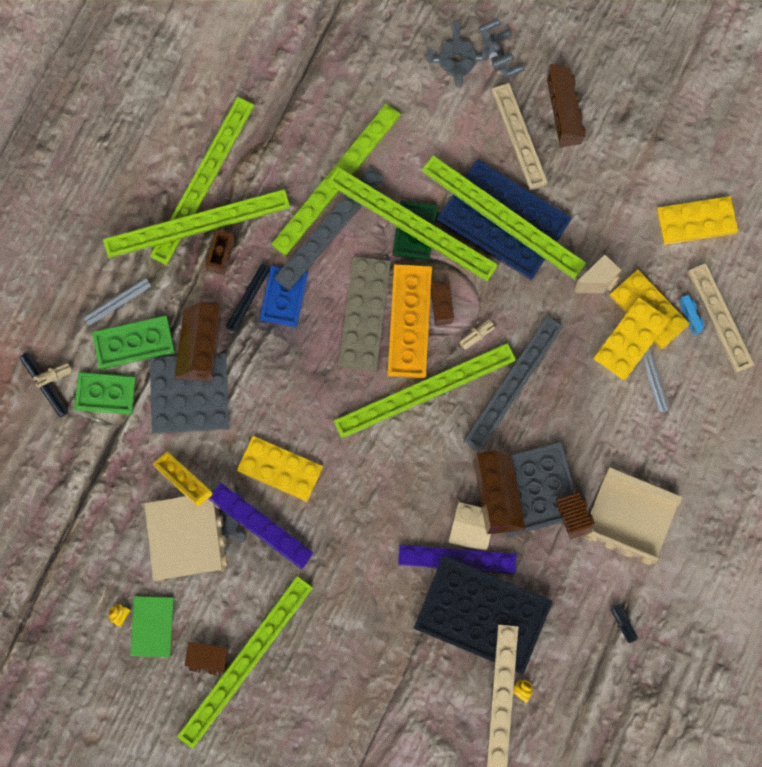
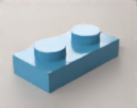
[679,295,704,336]

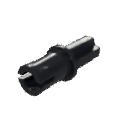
[610,604,638,643]

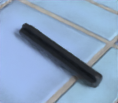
[226,264,270,332]
[20,352,69,418]

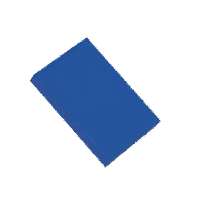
[259,265,308,328]

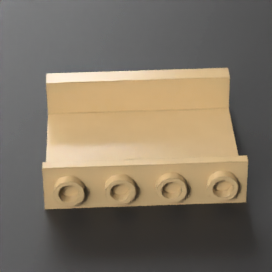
[585,467,682,565]
[144,492,228,582]

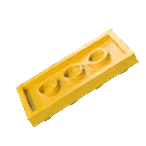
[656,196,738,245]
[609,270,690,350]
[593,298,670,382]
[237,436,323,503]

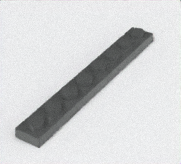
[275,167,384,291]
[464,316,563,452]

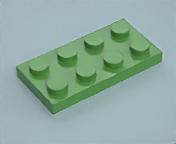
[92,316,175,370]

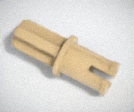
[460,319,495,349]
[34,363,72,388]

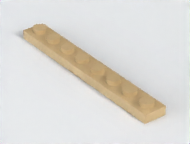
[487,625,518,767]

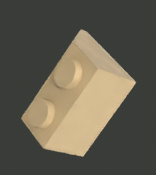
[574,255,621,293]
[448,502,491,552]

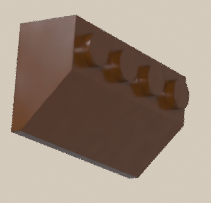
[546,64,586,147]
[174,302,222,382]
[473,451,526,534]

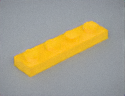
[153,451,213,507]

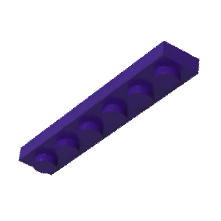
[208,482,313,569]
[398,545,517,574]

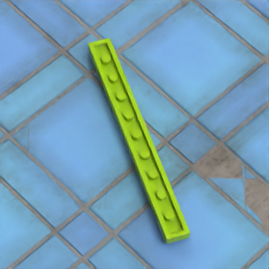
[150,97,254,266]
[271,104,401,257]
[422,156,586,280]
[327,167,498,282]
[103,189,290,259]
[334,343,516,439]
[177,576,313,749]

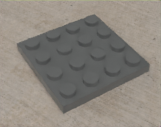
[150,353,230,434]
[506,442,576,537]

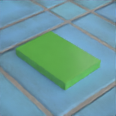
[74,372,136,415]
[130,596,174,657]

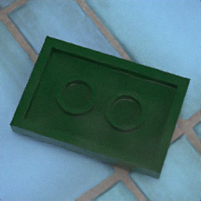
[392,200,438,261]

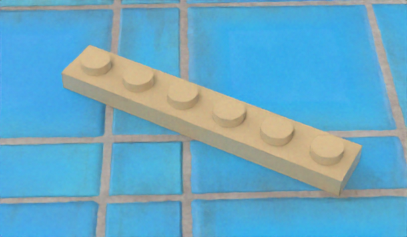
[492,83,548,191]
[688,263,754,374]

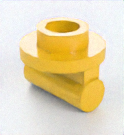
[108,604,131,627]
[513,680,534,703]

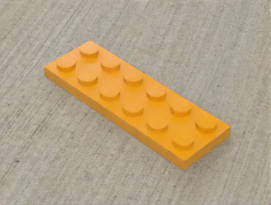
[387,264,432,379]

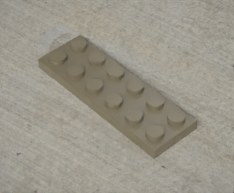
[339,256,391,372]

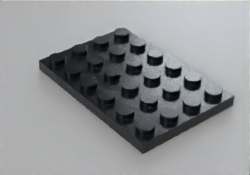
[413,555,553,675]

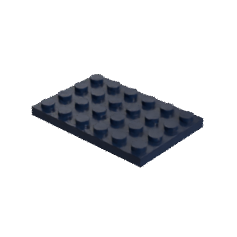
[436,160,572,281]

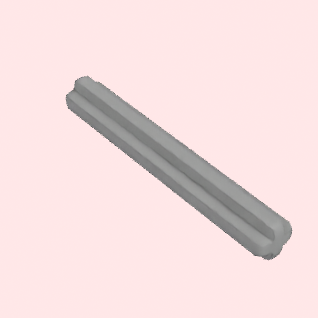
[83,278,151,326]
[642,348,669,413]

